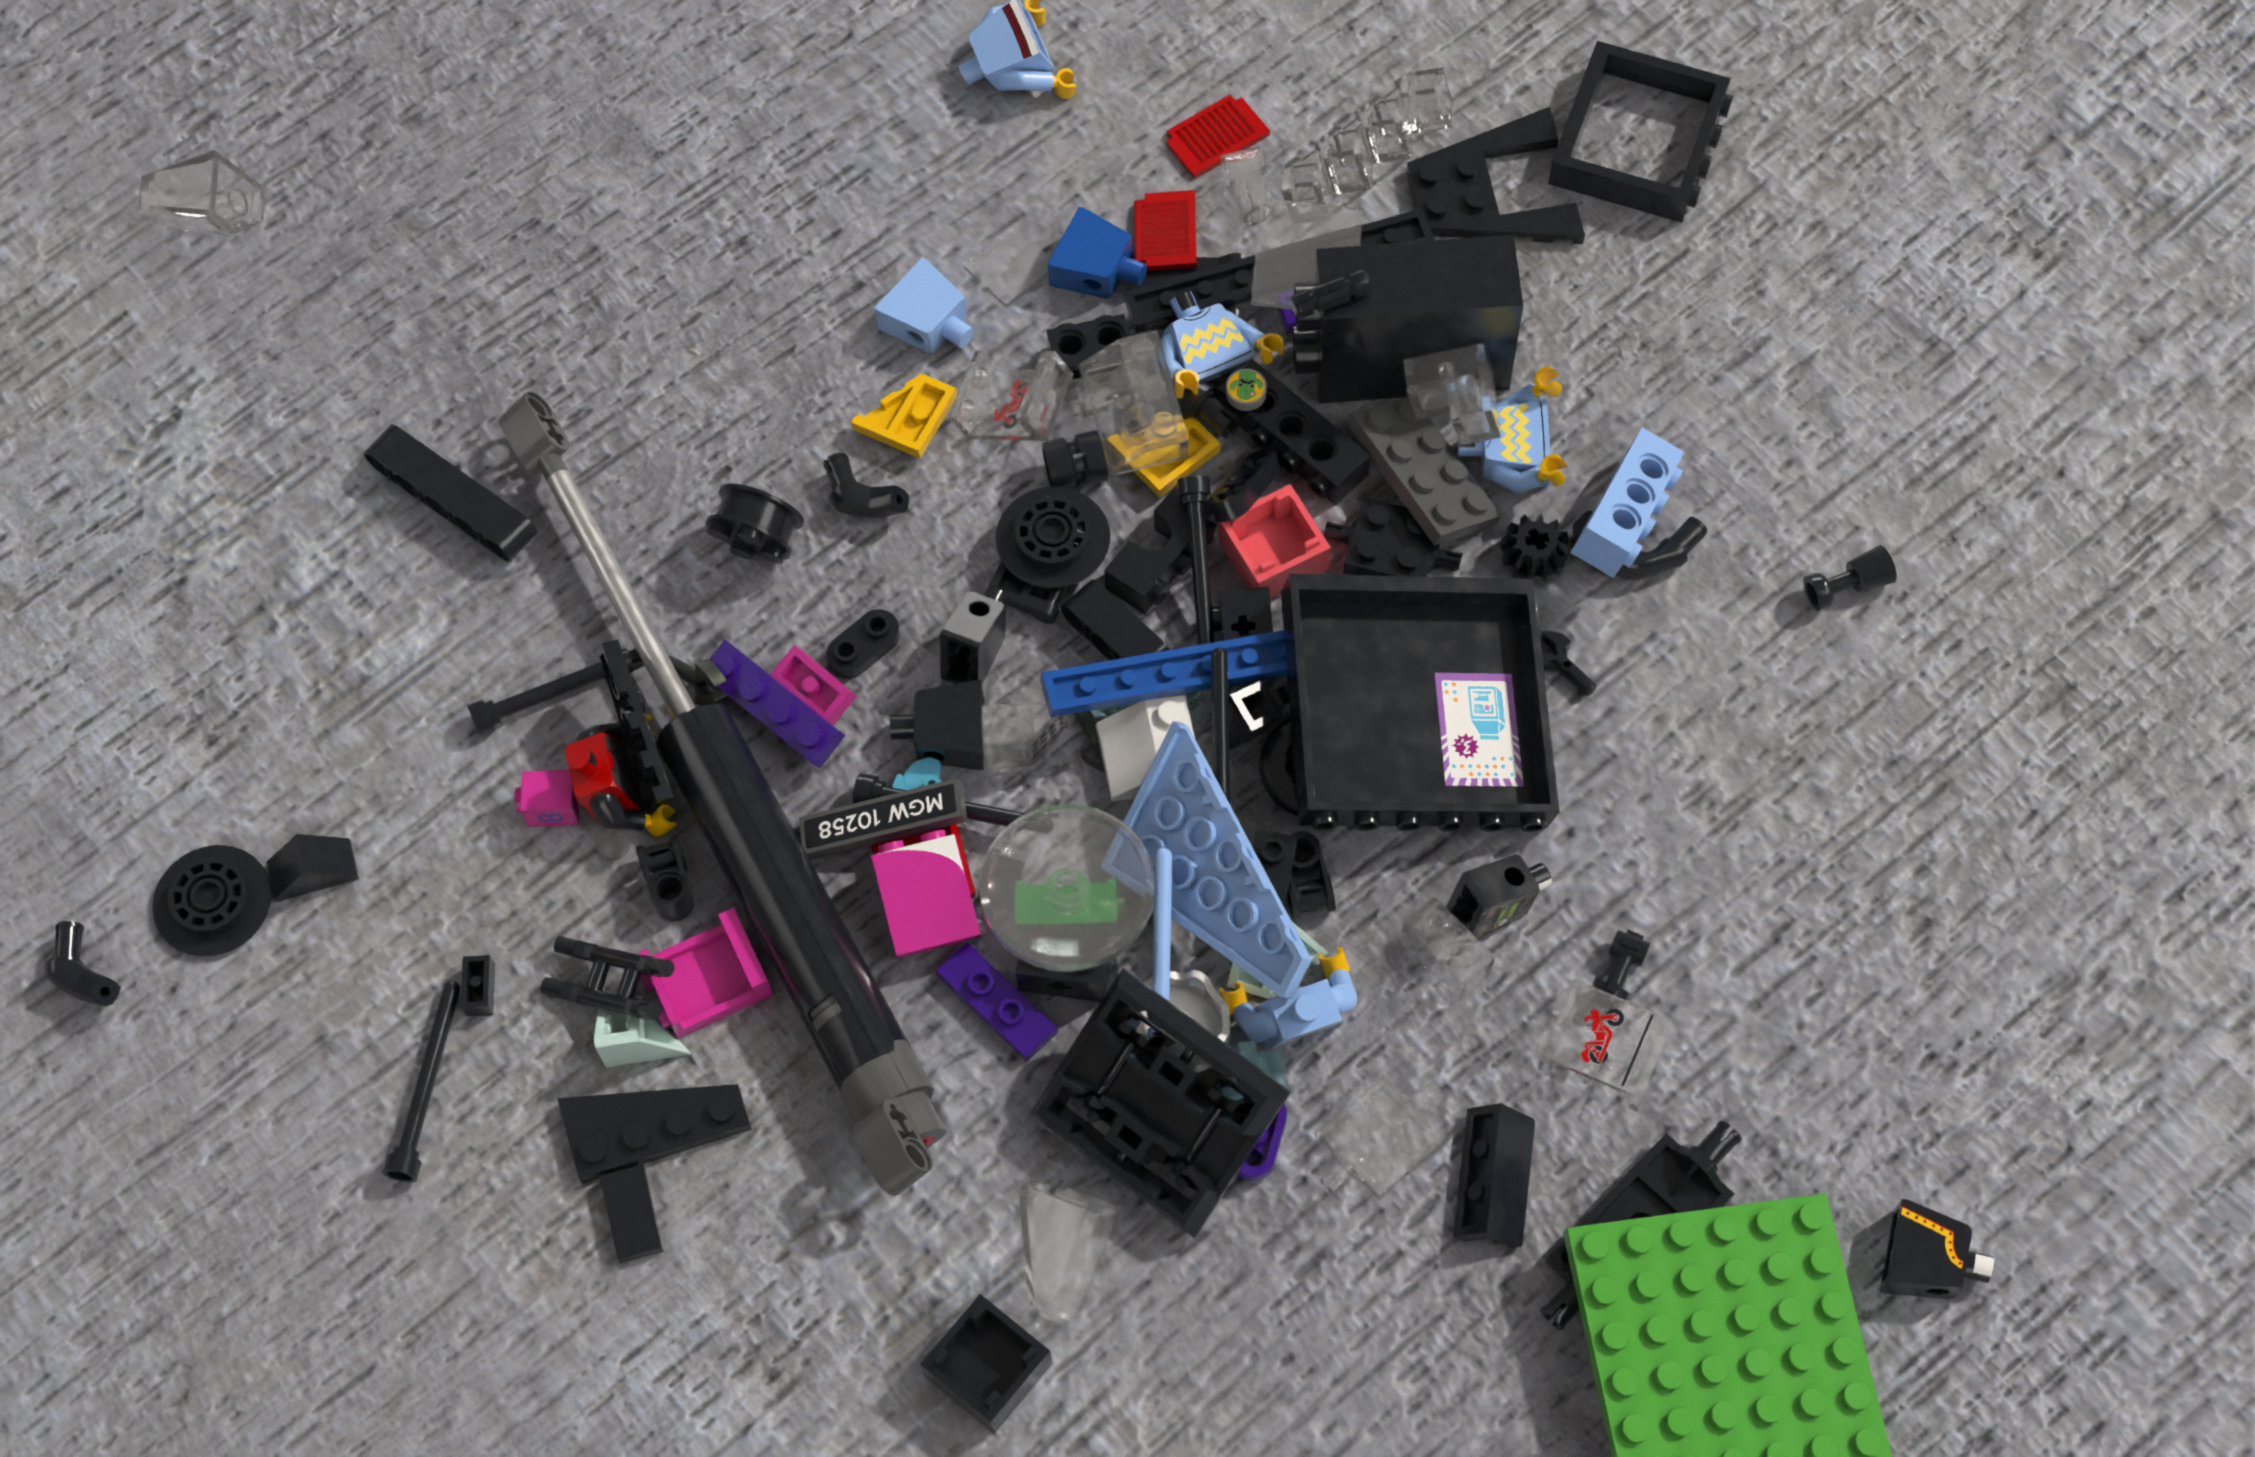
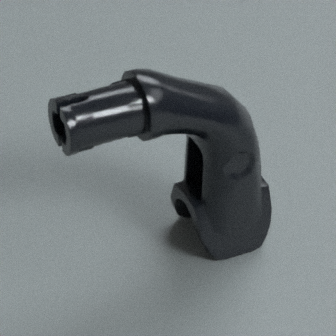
[1567,510,1707,580]

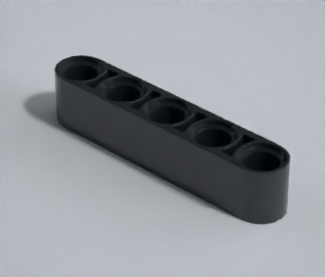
[363,424,538,562]

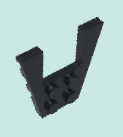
[1406,107,1585,244]

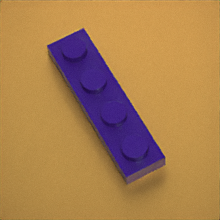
[710,639,846,768]

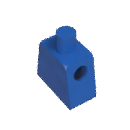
[1047,206,1147,298]

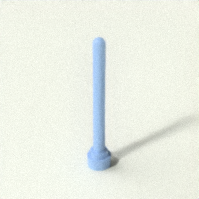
[1147,848,1172,1034]

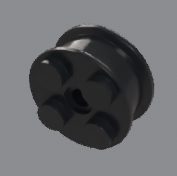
[705,483,804,564]

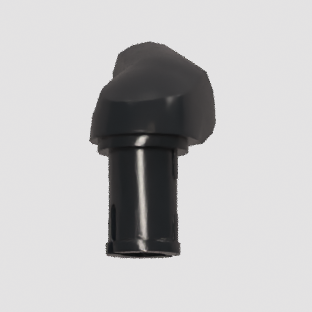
[1146,383,1241,438]
[823,453,909,518]
[44,921,121,1006]

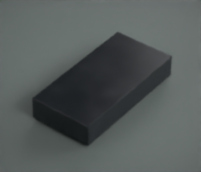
[600,1164,664,1263]

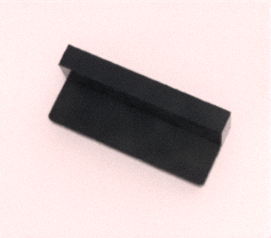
[1453,1103,1535,1248]

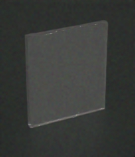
[1251,198,1363,310]

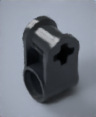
[1287,831,1336,919]
[635,834,694,922]

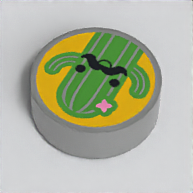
[1226,369,1267,411]

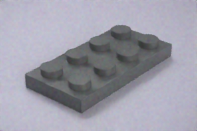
[1346,395,1502,546]

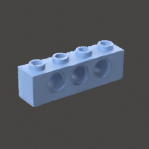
[1570,427,1684,578]

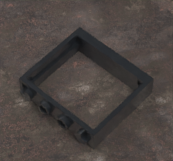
[1548,41,1734,223]

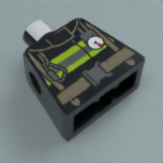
[1445,854,1552,944]

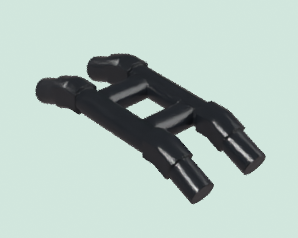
[541,936,675,1020]

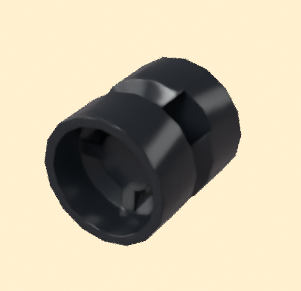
[1041,430,1109,489]

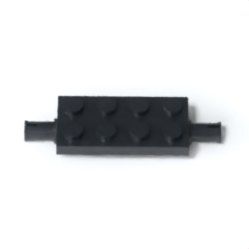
[1540,1120,1742,1331]

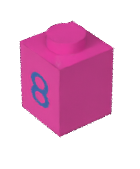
[514,769,580,827]

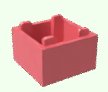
[1219,484,1331,599]

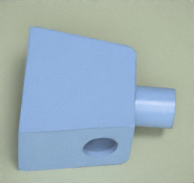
[874,257,974,353]

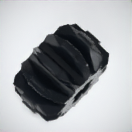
[1500,512,1571,583]

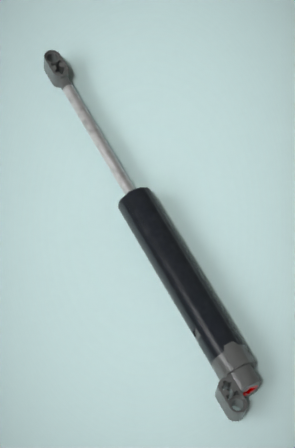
[499,391,947,1196]

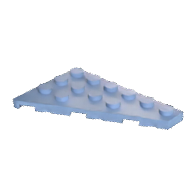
[1101,721,1312,998]

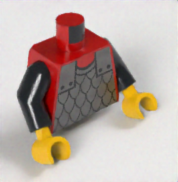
[565,714,677,838]

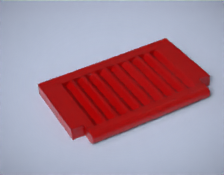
[1166,94,1270,180]
[1134,190,1197,271]

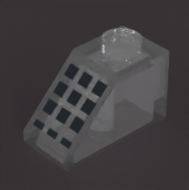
[982,702,1068,772]

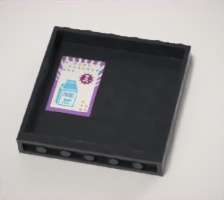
[1281,574,1560,832]

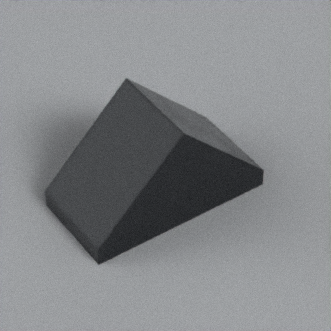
[266,834,359,902]

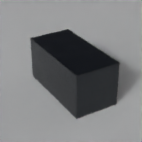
[461,955,495,1017]

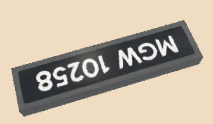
[799,778,967,860]

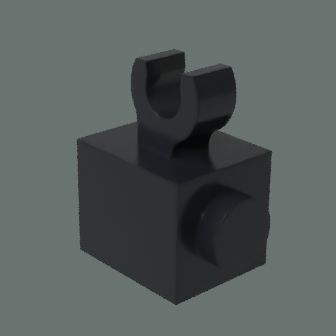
[1210,680,1289,749]

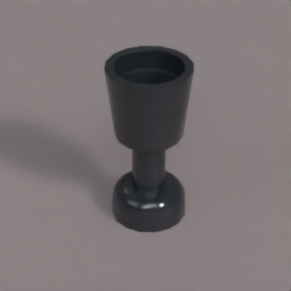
[1803,545,1897,611]

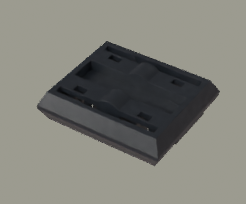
[1030,969,1291,1238]

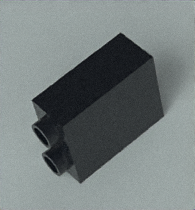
[1292,235,1523,404]

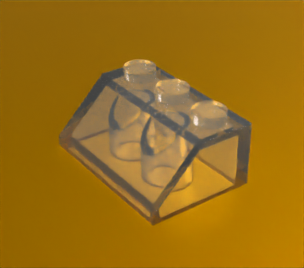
[1079,330,1189,477]

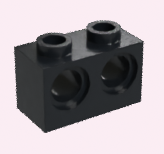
[1046,314,1136,391]

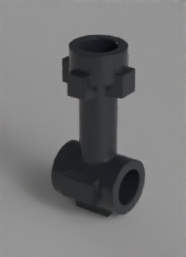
[1593,930,1651,1010]

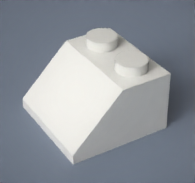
[1096,695,1195,801]

